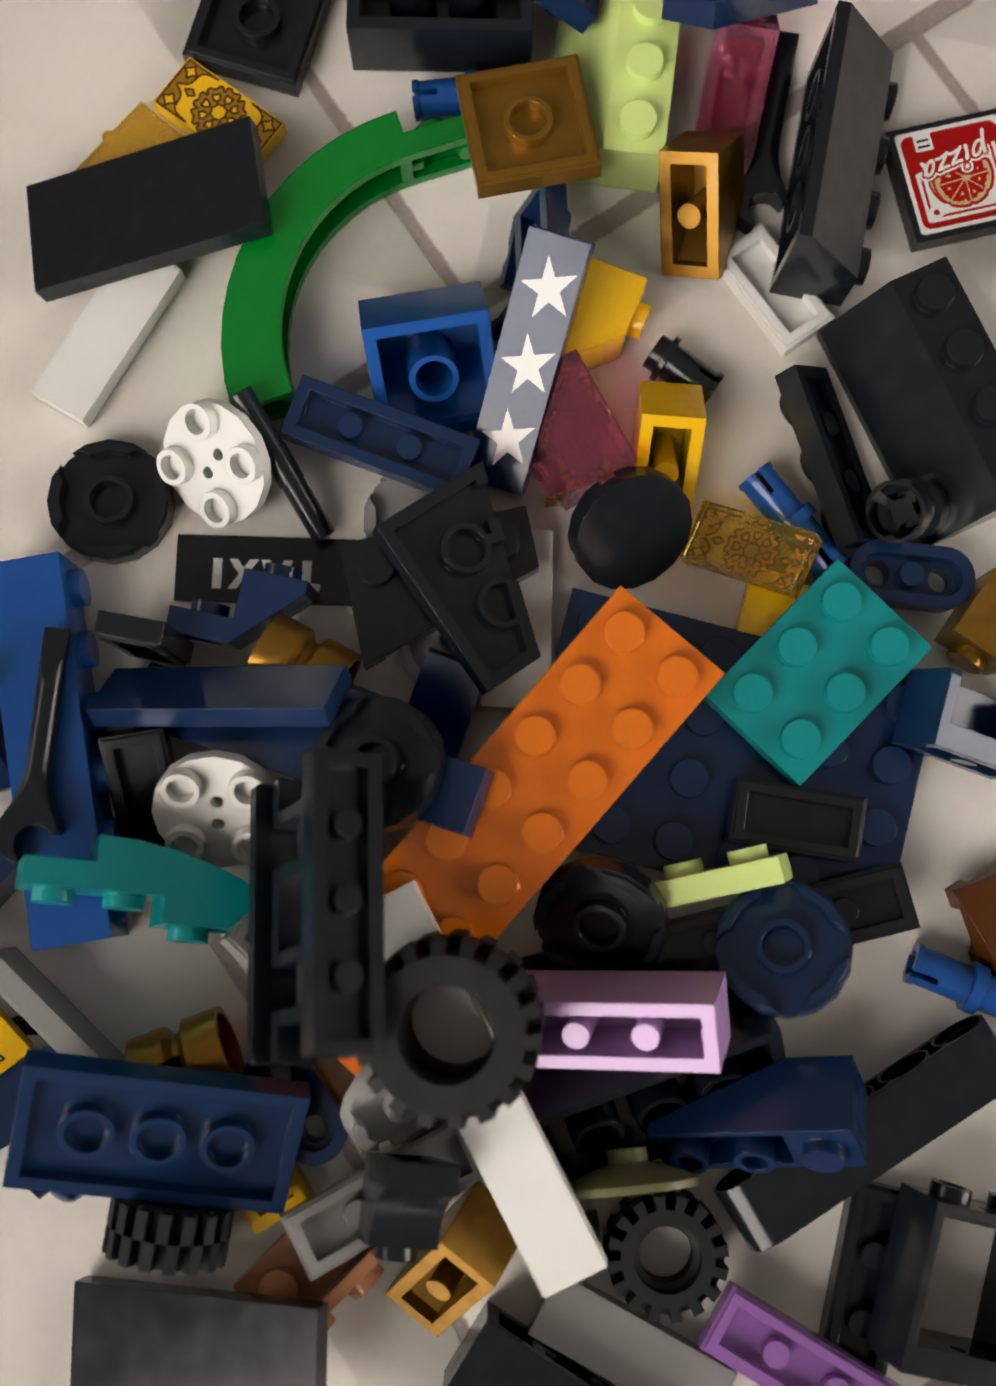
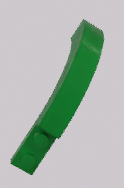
[221,111,472,421]

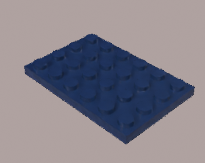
[553,588,924,893]

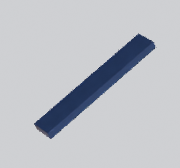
[148,661,494,839]

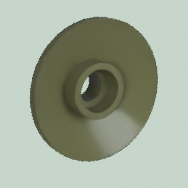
[570,1146,699,1199]

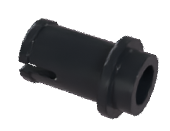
[642,334,725,404]

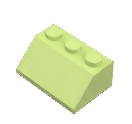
[554,0,680,193]

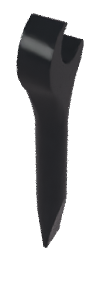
[736,30,799,235]
[0,627,71,865]

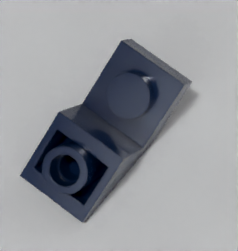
[166,562,317,650]

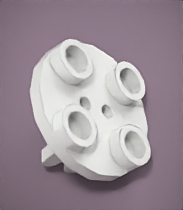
[156,398,271,528]
[151,750,275,868]

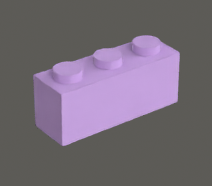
[525,970,731,1073]

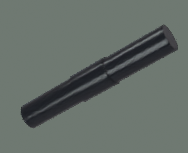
[228,386,335,542]

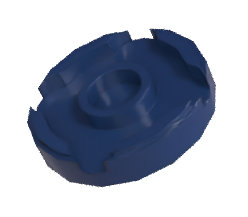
[715,881,853,1019]

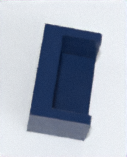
[892,667,996,779]

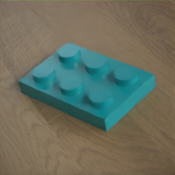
[703,558,933,786]

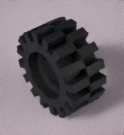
[603,1189,729,1323]
[102,1198,235,1276]

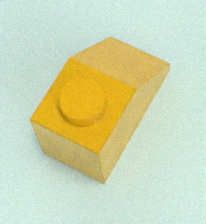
[557,257,652,381]
[630,380,707,513]

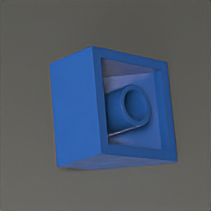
[358,281,495,432]

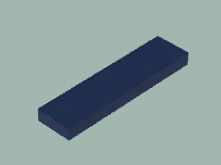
[86,664,353,727]

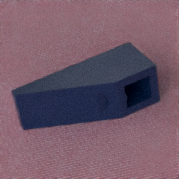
[647,1055,868,1174]

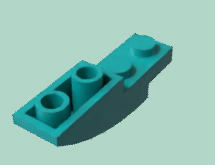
[15,834,249,944]

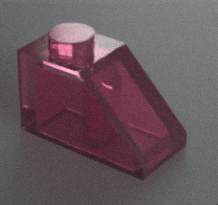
[694,15,780,158]
[532,349,638,511]

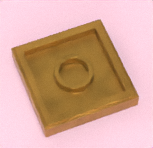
[455,54,602,199]

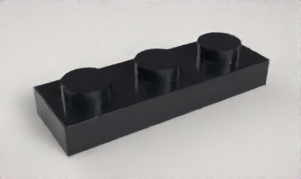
[774,365,878,550]

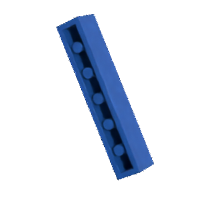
[0,552,135,951]

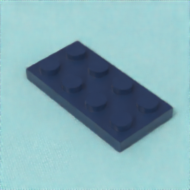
[2,1049,311,1214]

